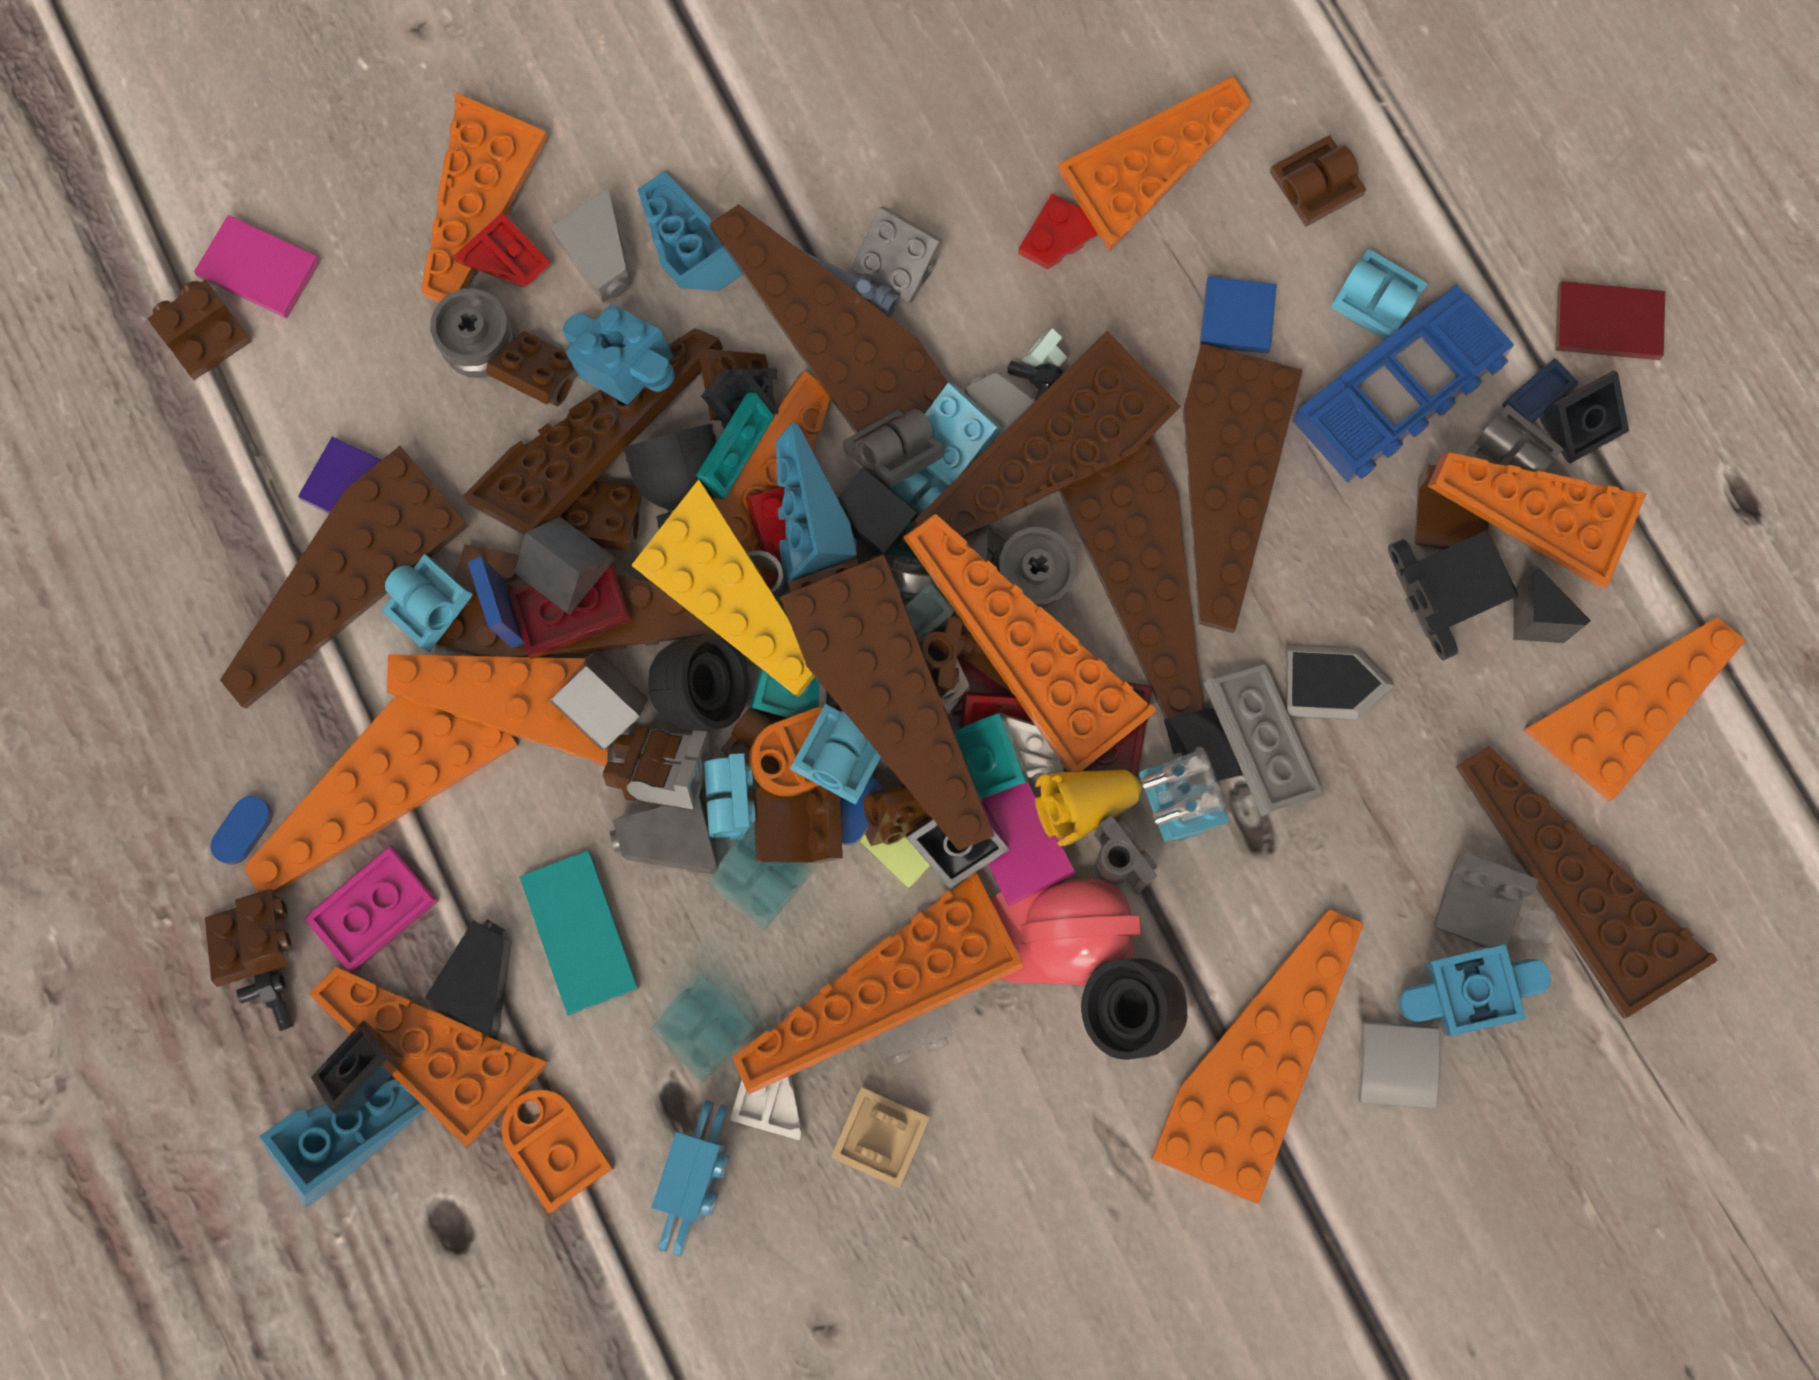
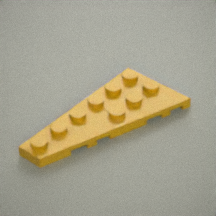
[631,479,815,697]

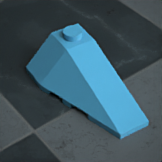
[637,171,743,291]
[776,423,857,586]
[259,1079,427,1208]

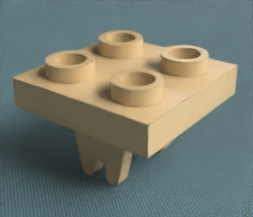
[831,1087,930,1188]

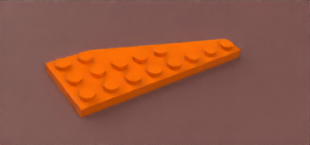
[1151,909,1364,1204]

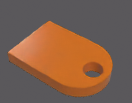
[749,707,843,797]
[501,1090,614,1214]

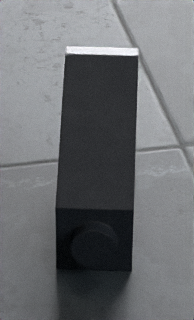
[425,919,512,1038]

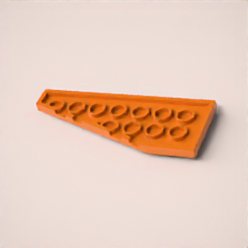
[244,654,518,894]

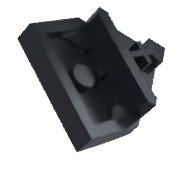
[701,368,778,426]

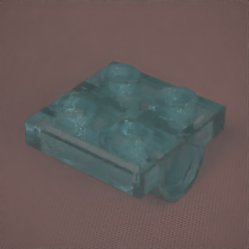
[707,827,812,931]
[650,975,756,1082]

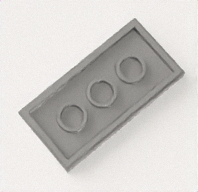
[1204,663,1324,817]

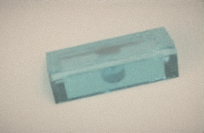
[905,583,955,642]

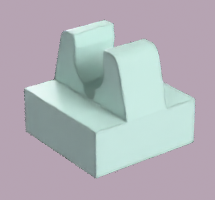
[1021,328,1067,367]

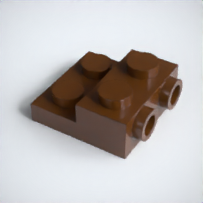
[147,279,252,381]
[205,889,292,987]

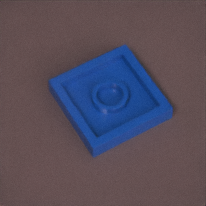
[1199,276,1277,354]
[468,557,523,648]

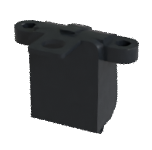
[1388,530,1519,661]

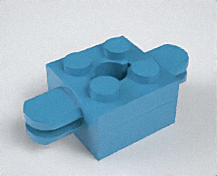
[563,304,675,405]
[1398,944,1551,1036]
[652,1100,731,1257]

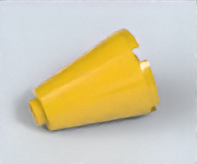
[1035,770,1141,846]

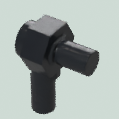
[1007,360,1064,401]
[236,970,294,1031]

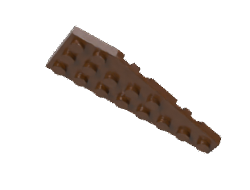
[1058,437,1203,719]

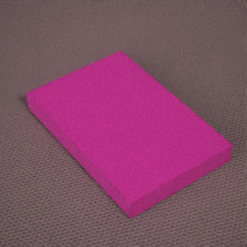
[194,215,320,319]
[981,781,1075,906]
[304,846,439,974]

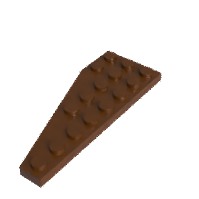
[709,204,949,434]
[463,328,723,535]
[912,331,1181,537]
[1183,343,1303,633]
[220,446,468,709]
[436,544,717,658]
[780,555,995,850]

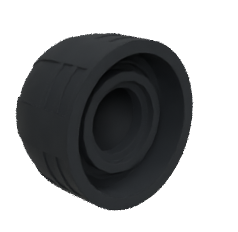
[623,424,717,510]
[648,633,749,731]
[1081,958,1188,1060]

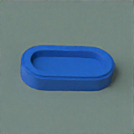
[840,777,883,845]
[210,796,272,865]

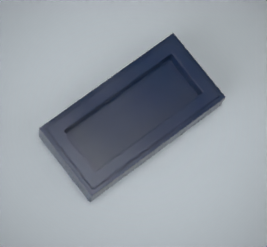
[1502,358,1579,424]

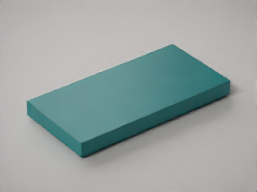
[519,850,639,1016]

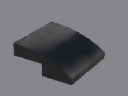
[1164,708,1243,788]

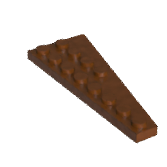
[1456,746,1718,1019]

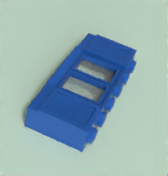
[1293,285,1514,483]

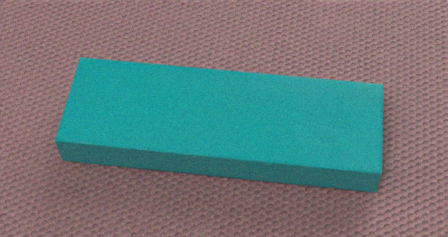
[696,393,775,499]

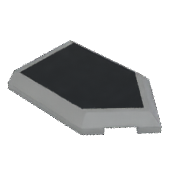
[1285,646,1395,720]

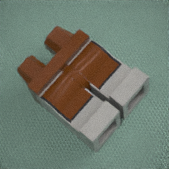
[603,726,713,809]

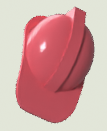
[991,879,1141,986]

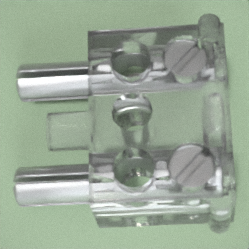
[1141,747,1227,825]

